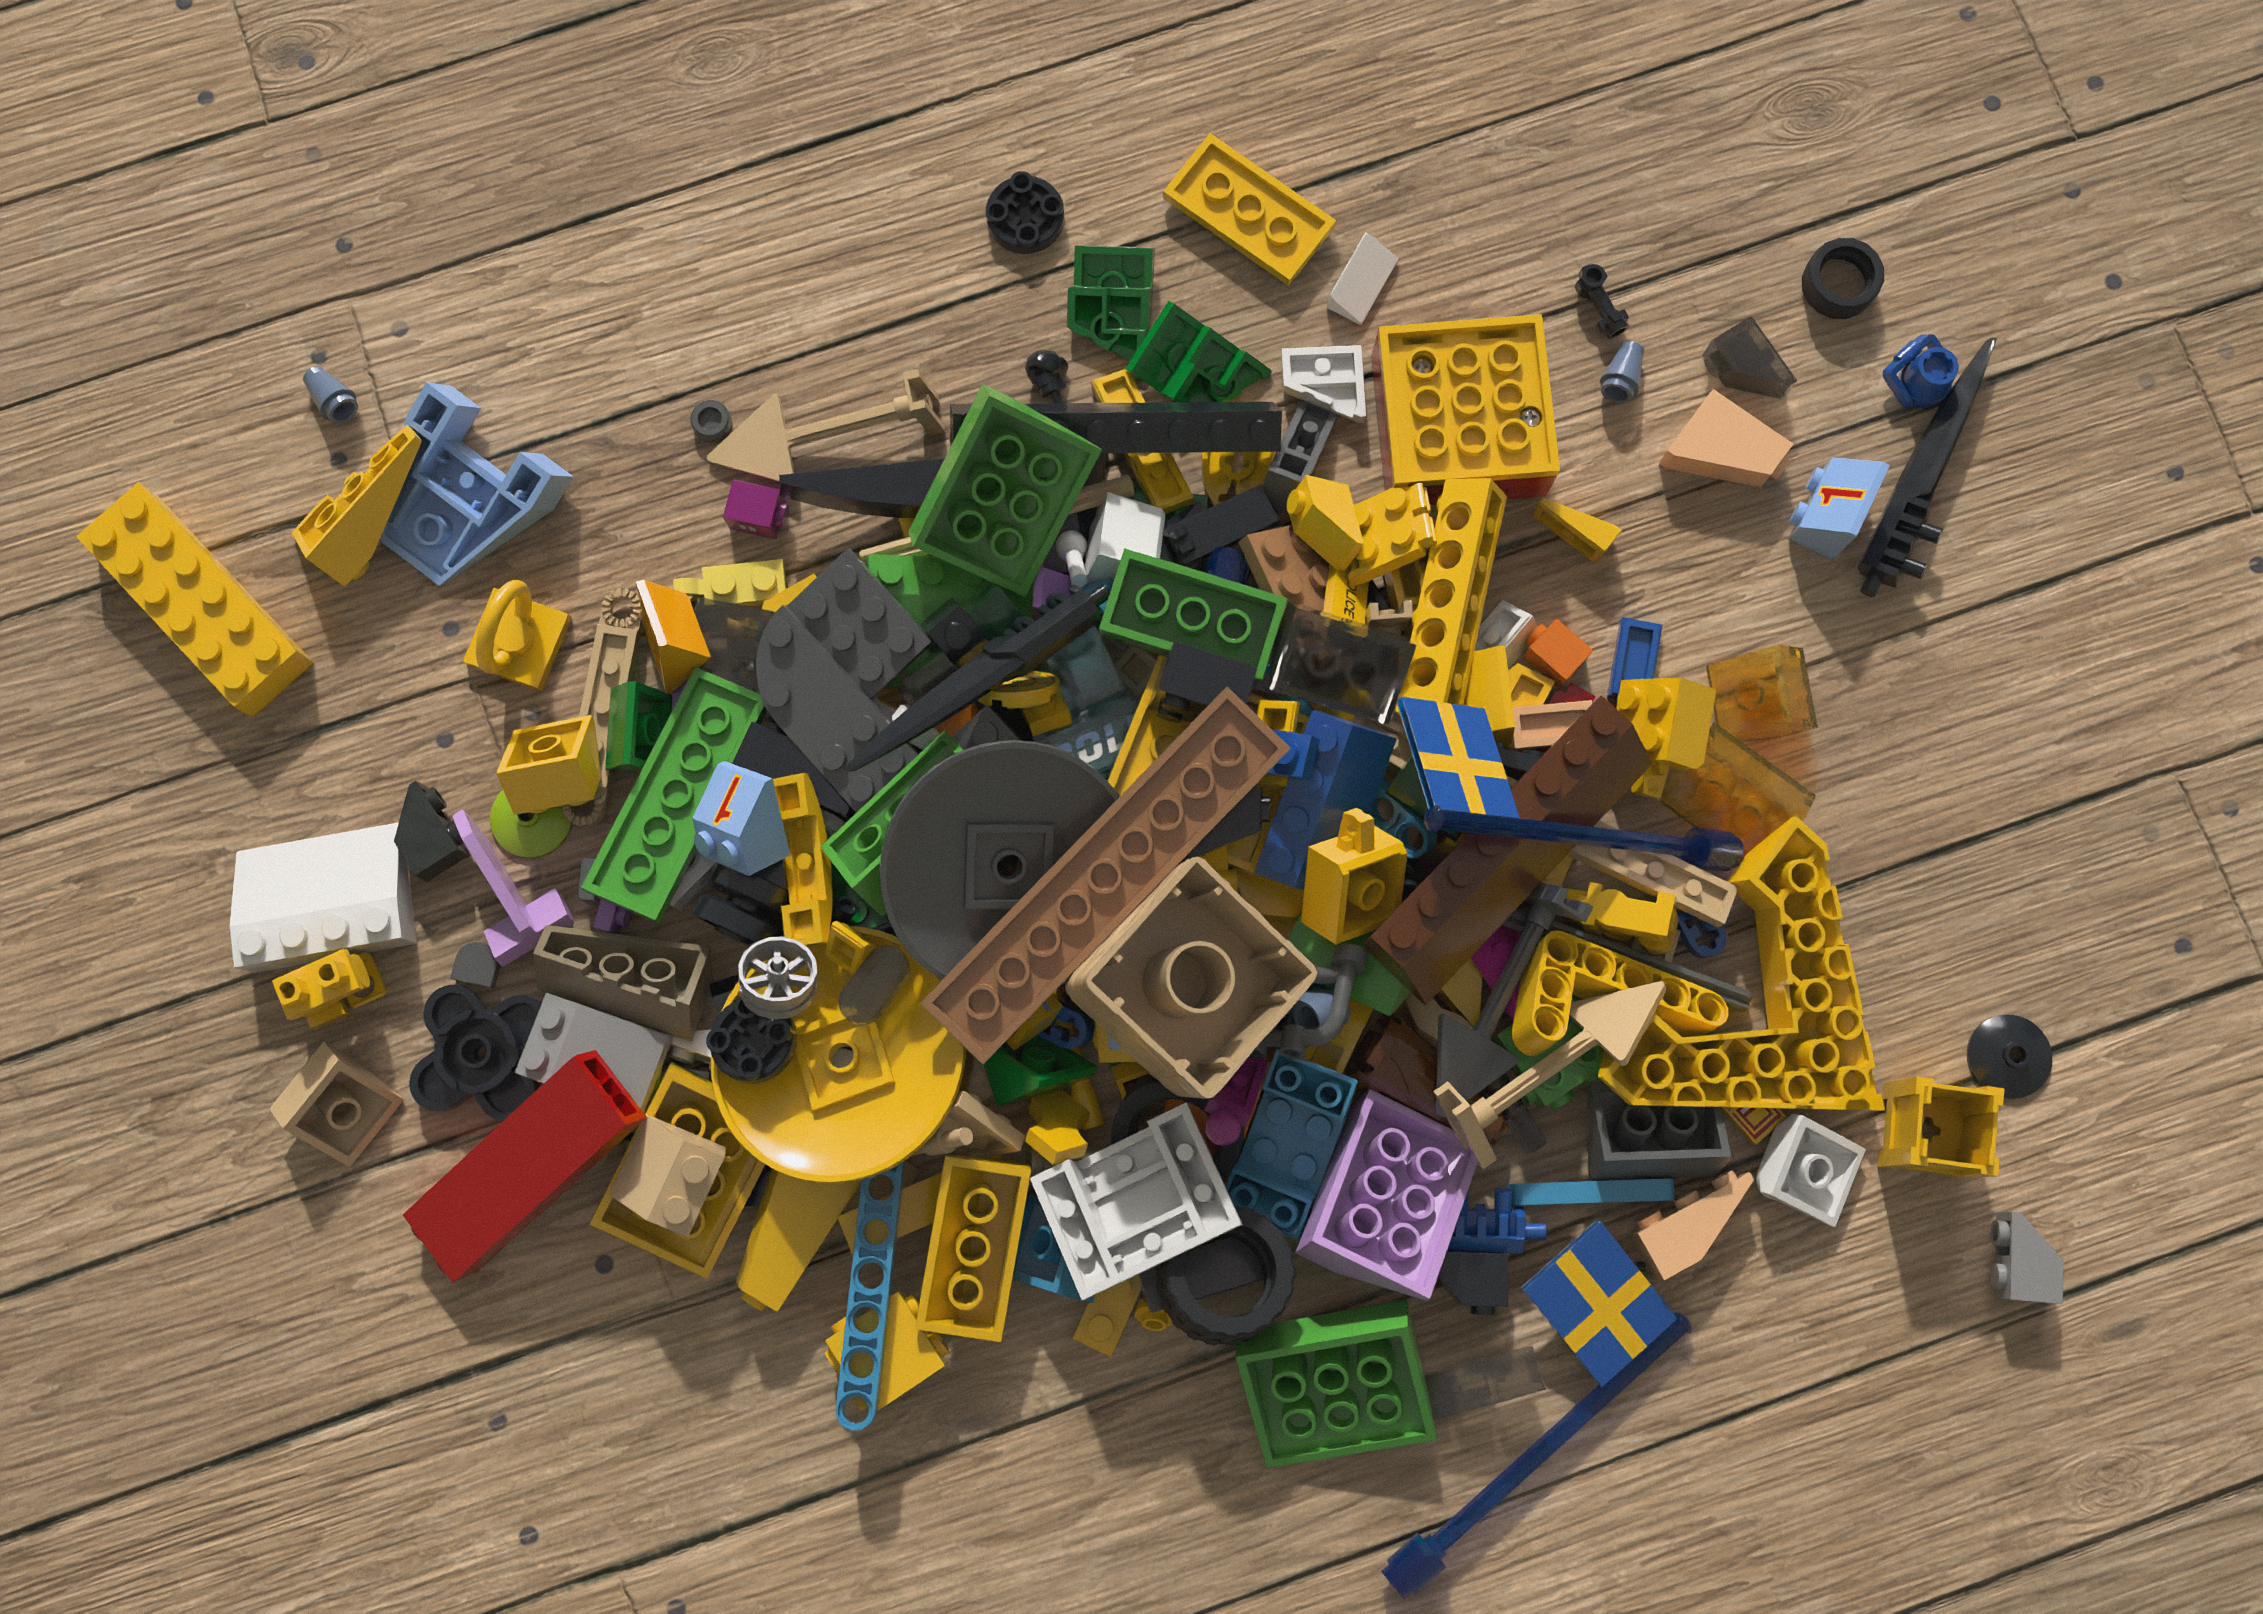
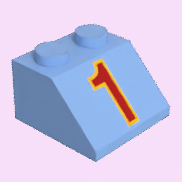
[1788,457,1890,560]
[692,761,790,876]

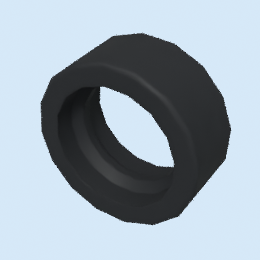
[1802,238,1884,319]

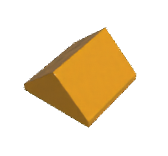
[636,580,711,694]

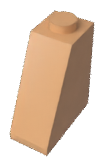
[1659,389,1793,488]

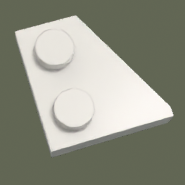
[1281,345,1366,423]

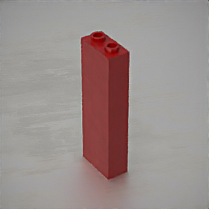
[403,1050,647,1283]

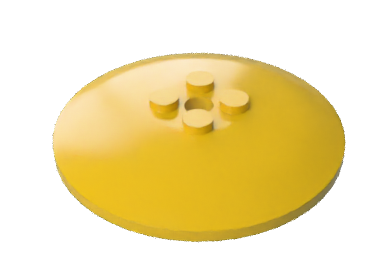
[711,926,966,1184]

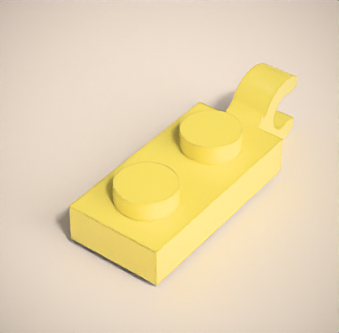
[673,559,787,611]

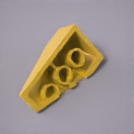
[292,425,422,587]

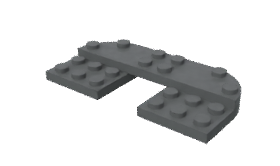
[756,548,1023,865]

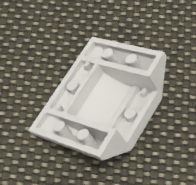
[1030,1103,1243,1300]

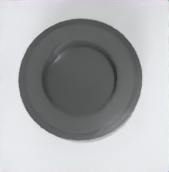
[690,400,732,443]

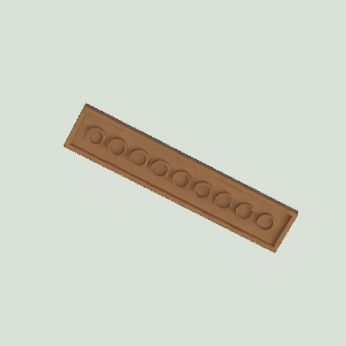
[920,687,1291,1064]

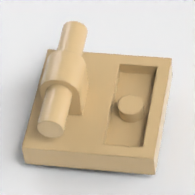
[913,1091,1026,1156]

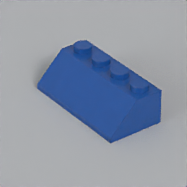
[1254,710,1397,890]

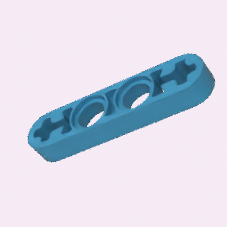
[1508,1179,1675,1206]

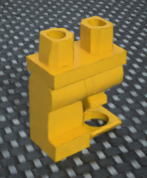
[1565,882,1679,955]
[272,949,387,1030]

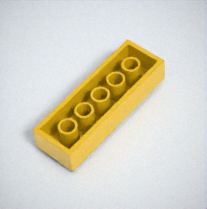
[76,482,314,718]

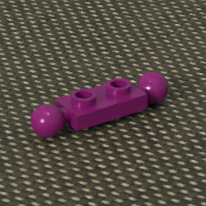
[1204,1058,1268,1146]

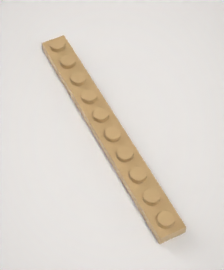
[1352,705,1739,928]

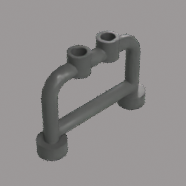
[1248,943,1368,1060]

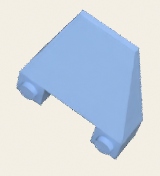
[379,382,573,586]

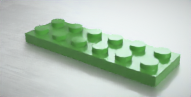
[581,667,768,924]

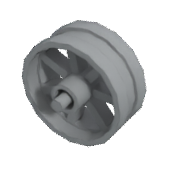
[738,937,817,1019]

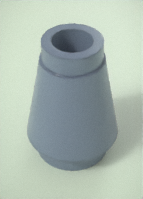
[1600,341,1644,403]
[303,366,358,424]

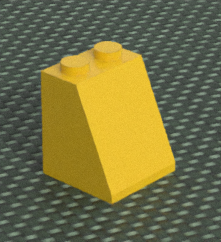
[1403,645,1515,747]

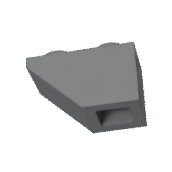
[1990,1212,2063,1304]

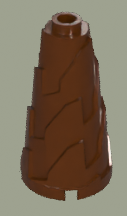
[1345,1012,1507,1145]

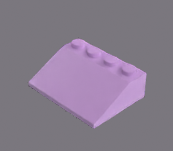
[1295,1089,1478,1301]

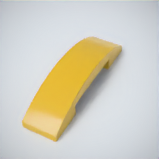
[773,773,832,946]

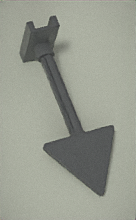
[1436,883,1593,1117]

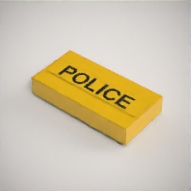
[1322,564,1369,643]

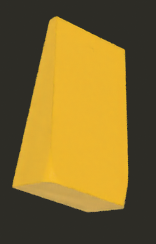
[1533,498,1622,563]

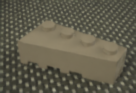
[533,925,713,1041]

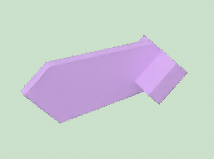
[452,809,575,967]

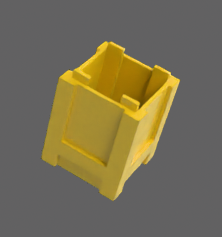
[1877,1076,2004,1179]

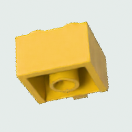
[1616,677,1716,798]
[1301,808,1407,945]

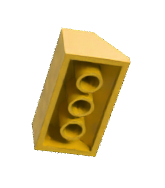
[915,1155,1031,1342]

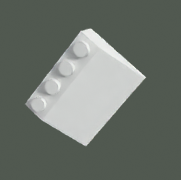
[230,823,417,973]

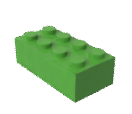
[1099,548,1288,685]

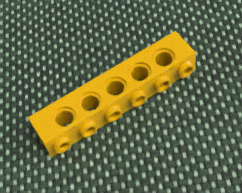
[1394,478,1507,717]

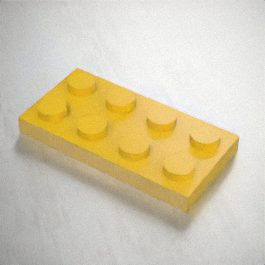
[1163,133,1336,286]

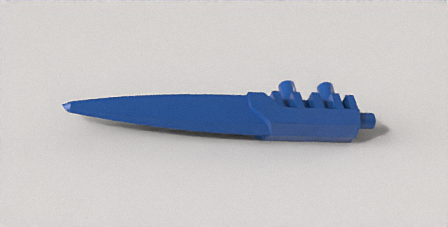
[1300,1187,1546,1253]

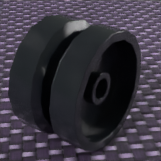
[691,862,790,946]

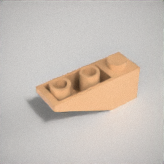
[1629,1169,1754,1280]

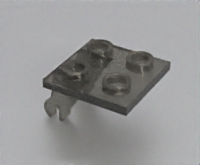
[689,597,775,692]

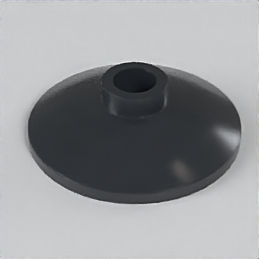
[1967,1014,2052,1099]

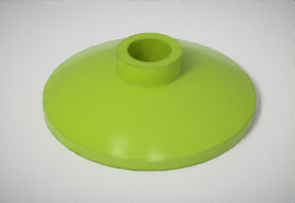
[490,790,572,858]

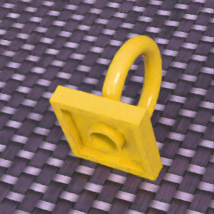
[463,580,572,692]

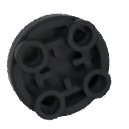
[985,171,1065,254]
[706,996,797,1084]

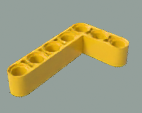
[1512,930,1729,1056]

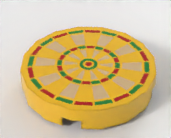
[978,671,1060,709]

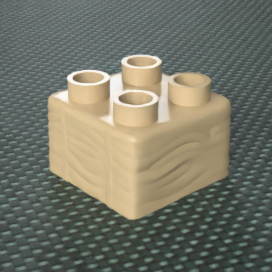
[1065,857,1317,1099]

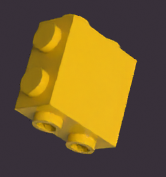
[825,1290,949,1411]

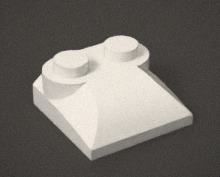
[1756,1113,1866,1227]

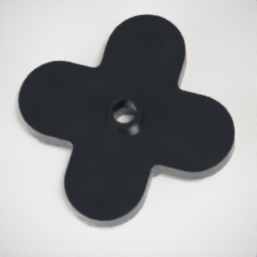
[409,985,542,1121]

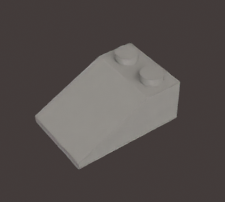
[515,993,673,1113]

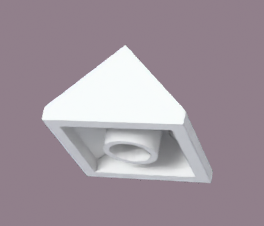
[1084,492,1165,584]

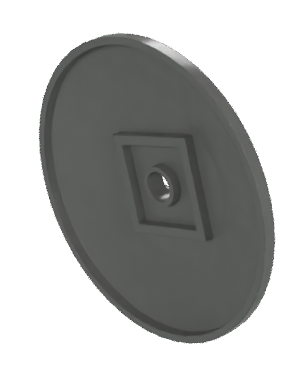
[879,740,1120,986]

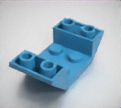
[1225,1048,1359,1240]

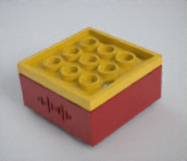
[1371,314,1560,505]

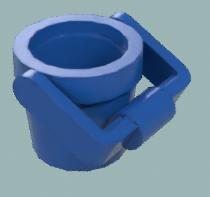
[1883,334,1959,408]

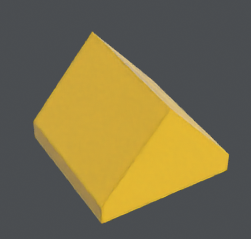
[824,921,881,977]

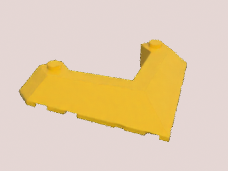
[1598,816,1885,1110]

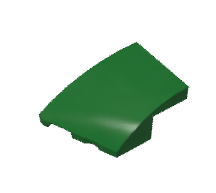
[1067,245,1155,361]
[1125,301,1272,402]

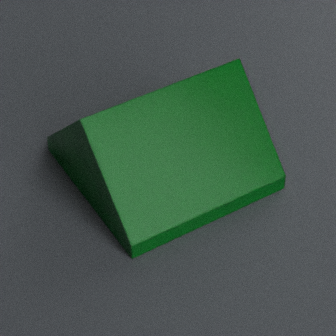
[605,681,672,774]
[983,1035,1097,1106]

